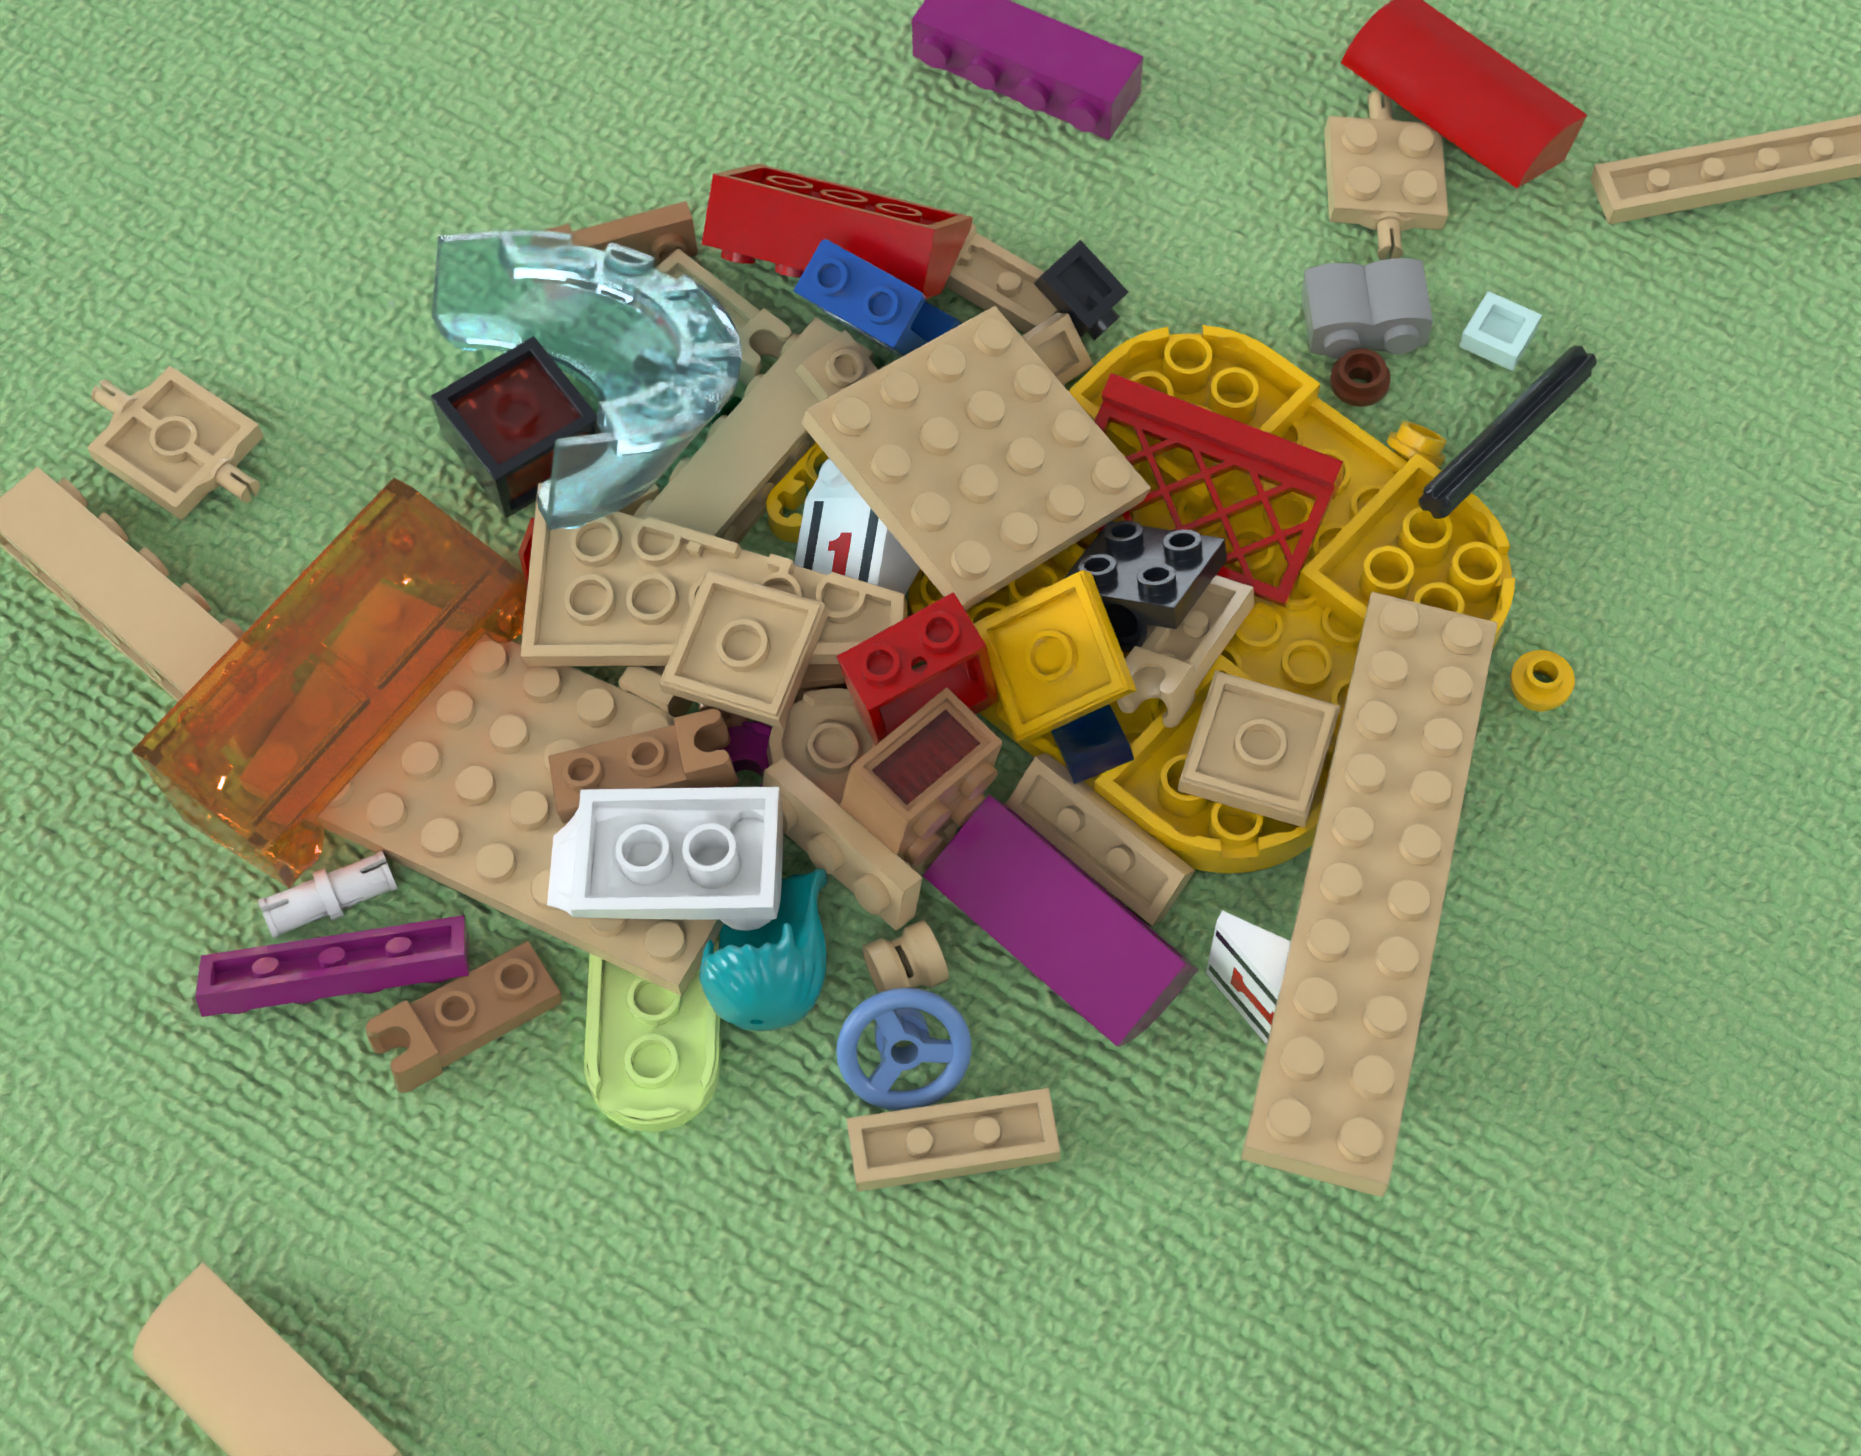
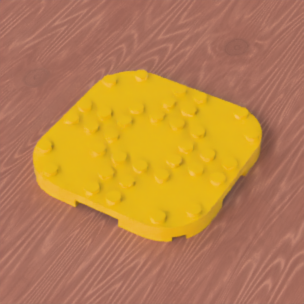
[909,325,1515,873]

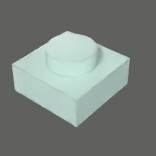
[1459,291,1542,371]

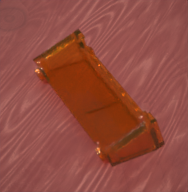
[132,478,528,888]

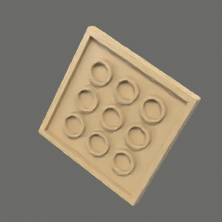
[801,306,1151,611]

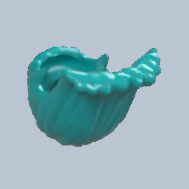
[699,869,828,1032]

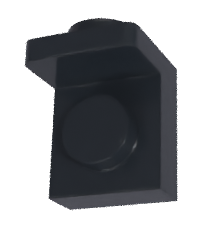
[1033,240,1129,341]

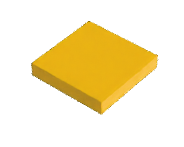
[973,570,1137,743]

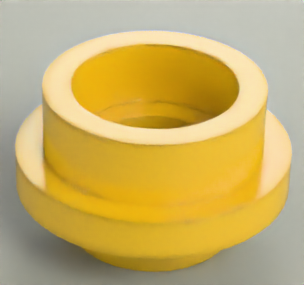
[1386,421,1447,467]
[1510,650,1575,712]

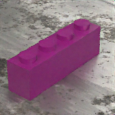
[912,0,1144,140]

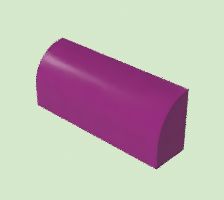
[922,795,1199,1047]

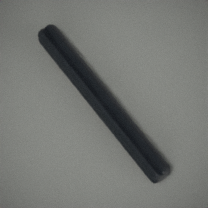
[1419,345,1597,519]

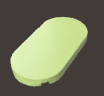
[584,935,722,1132]

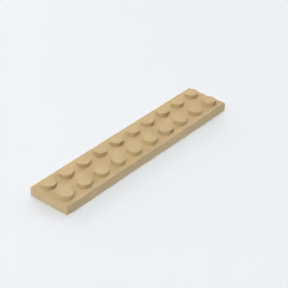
[1241,592,1497,1197]

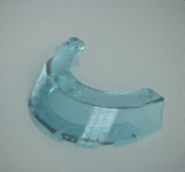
[432,230,742,530]

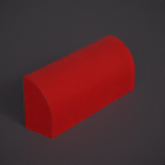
[1341,0,1587,189]

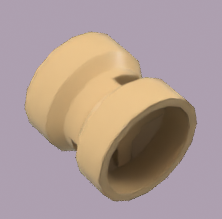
[862,920,949,993]

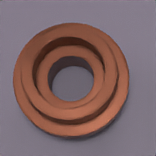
[1330,349,1391,407]

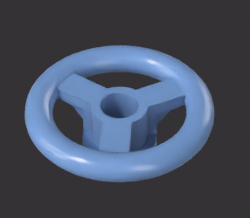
[836,988,972,1111]

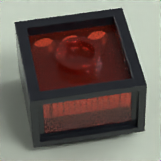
[430,336,608,518]

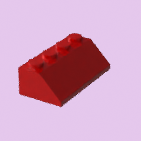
[702,164,973,300]

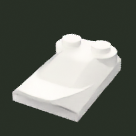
[547,787,783,931]

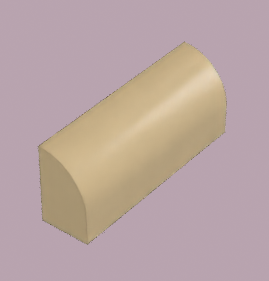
[133,1262,402,1456]

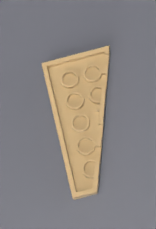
[520,483,908,667]

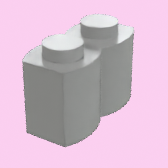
[1301,258,1433,359]

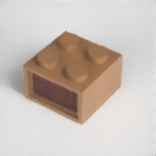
[840,687,1003,867]

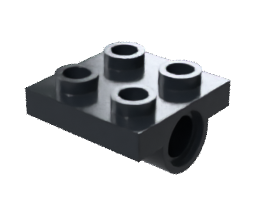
[1062,521,1227,652]

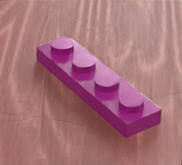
[195,915,469,1017]

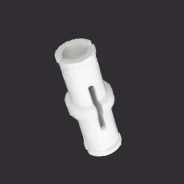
[258,850,398,939]

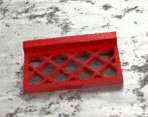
[1094,373,1344,608]

